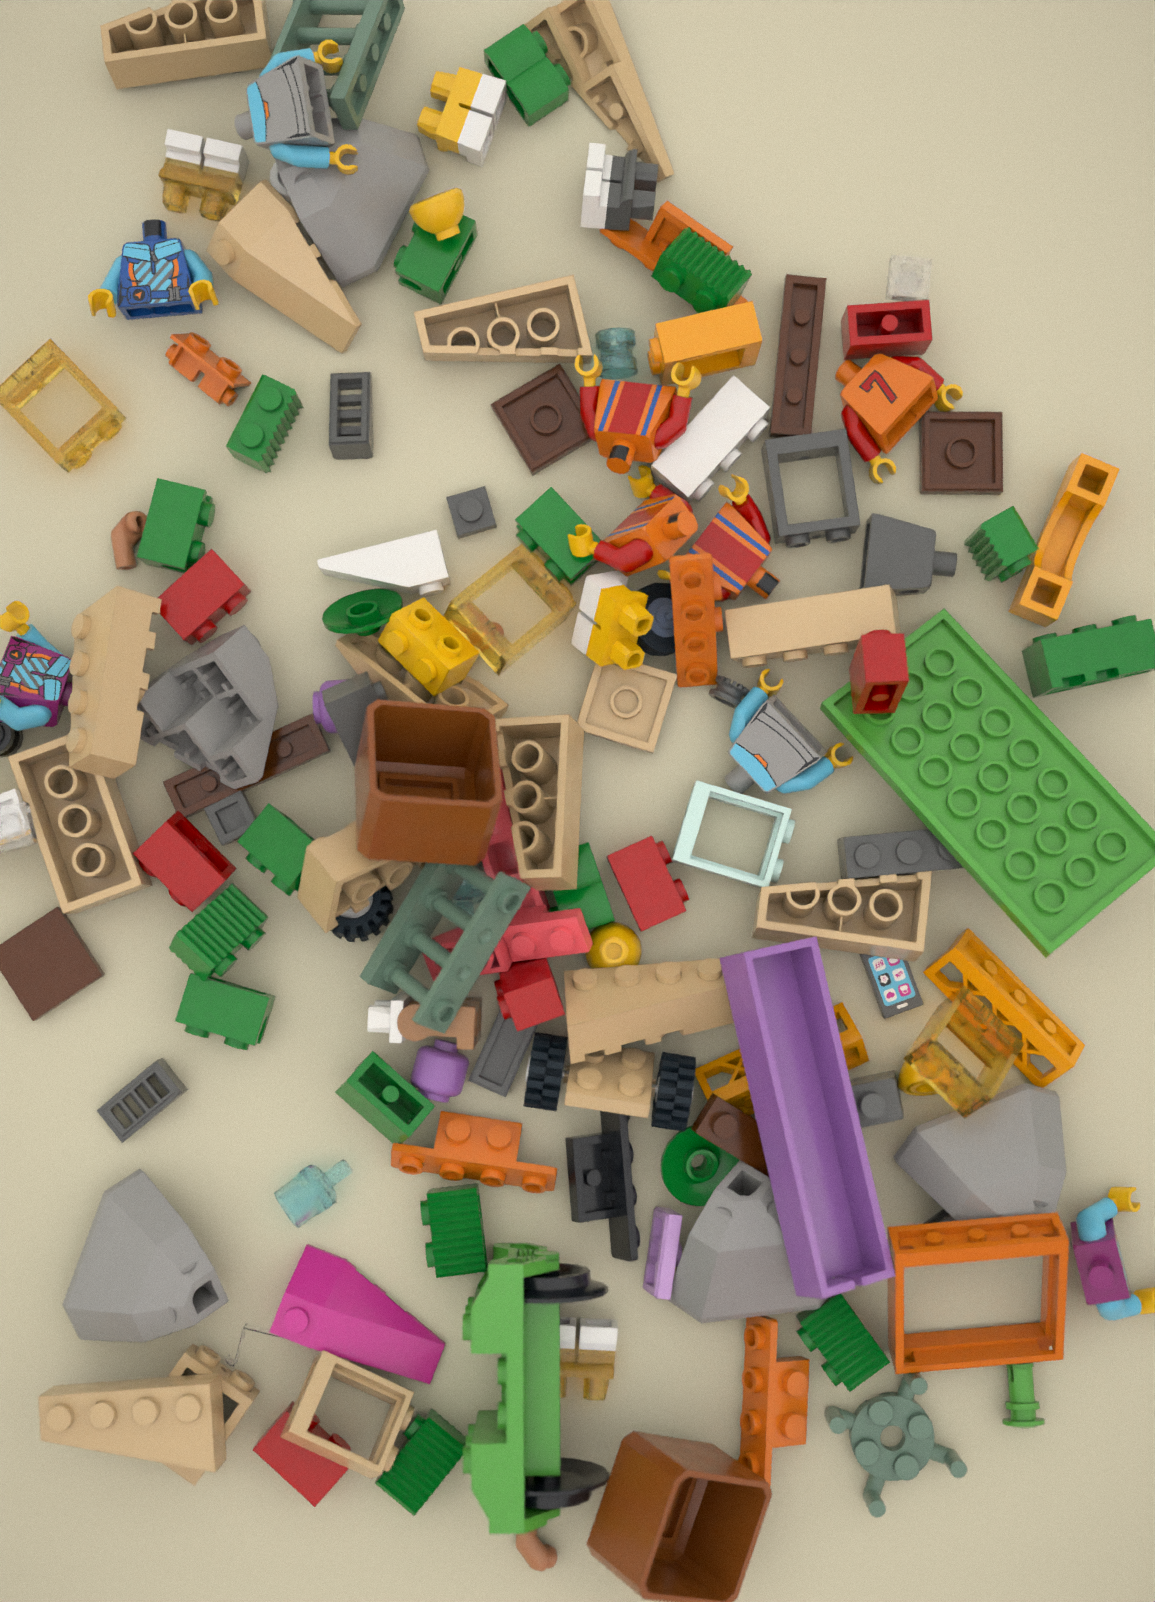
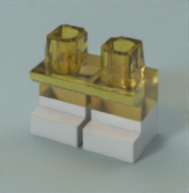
[158,129,249,222]
[560,1317,618,1401]

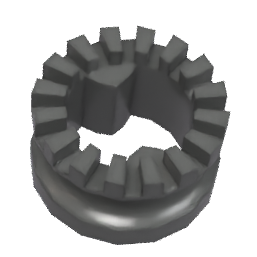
[708,675,750,708]

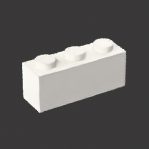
[651,375,770,503]

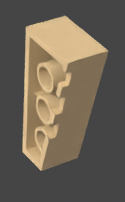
[414,274,593,364]
[564,958,734,1064]

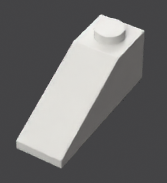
[317,530,451,597]

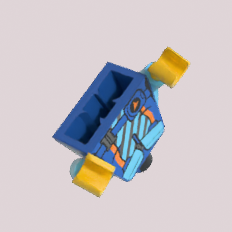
[88,219,219,320]

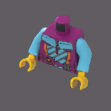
[0,601,73,731]
[1070,1187,1155,1321]

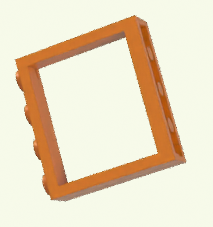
[887,1212,1069,1374]

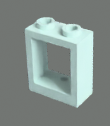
[671,780,795,888]

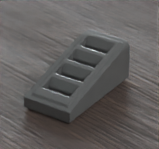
[329,372,373,460]
[97,1058,188,1143]

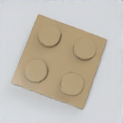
[577,663,677,754]

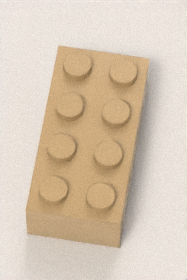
[8,735,153,914]

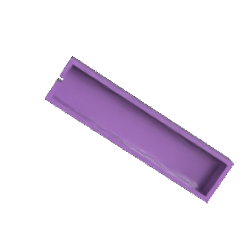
[719,936,896,1299]

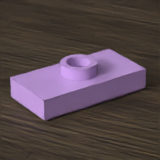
[643,1207,683,1300]

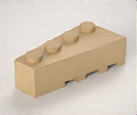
[100,0,273,89]
[725,584,901,668]
[66,585,162,779]
[495,714,584,891]
[297,821,426,933]
[752,871,932,962]
[38,1373,227,1472]

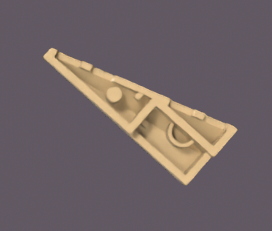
[524,0,674,183]

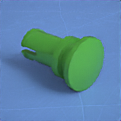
[1002,1362,1045,1429]

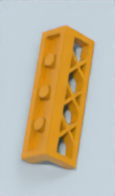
[923,928,1085,1088]
[695,1002,869,1115]

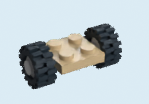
[523,1032,696,1132]

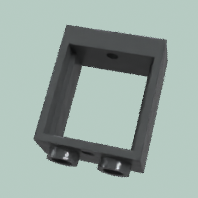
[761,429,860,548]

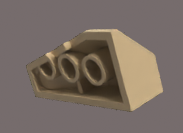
[206,179,362,353]
[335,632,509,719]

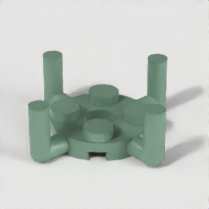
[824,1372,967,1517]

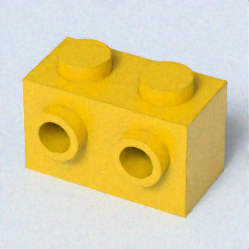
[378,597,480,696]

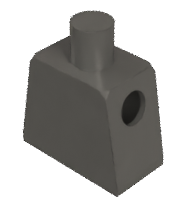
[859,513,957,596]
[850,1070,904,1128]

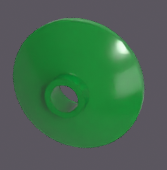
[322,589,403,636]
[660,1125,740,1206]

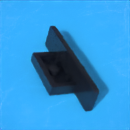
[565,1111,640,1262]

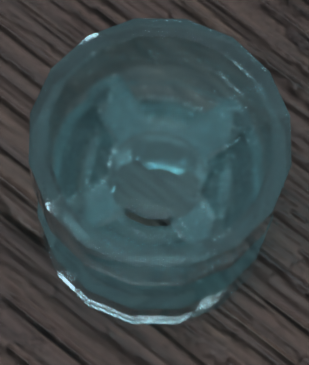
[595,327,638,379]

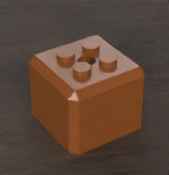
[355,699,503,866]
[587,1431,772,1602]

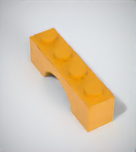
[1008,453,1120,628]

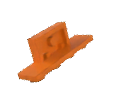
[599,201,748,305]
[669,553,723,687]
[391,1111,557,1194]
[738,1315,810,1486]

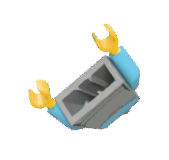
[234,40,358,175]
[724,669,853,794]

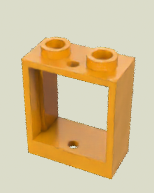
[647,301,763,386]

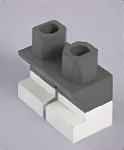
[580,142,658,231]

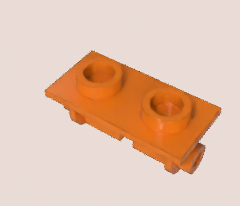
[165,332,251,406]

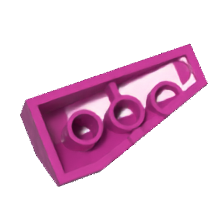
[269,1244,446,1384]

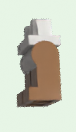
[367,991,482,1050]

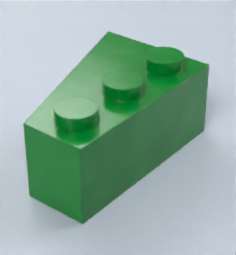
[1022,615,1155,698]

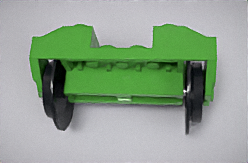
[462,1243,610,1534]

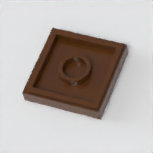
[491,364,592,476]
[919,411,1003,495]
[0,907,105,1021]

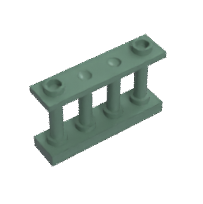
[268,0,405,130]
[359,863,531,1034]

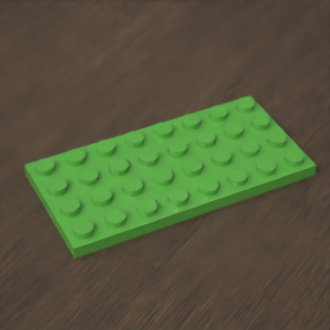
[820,608,1155,958]

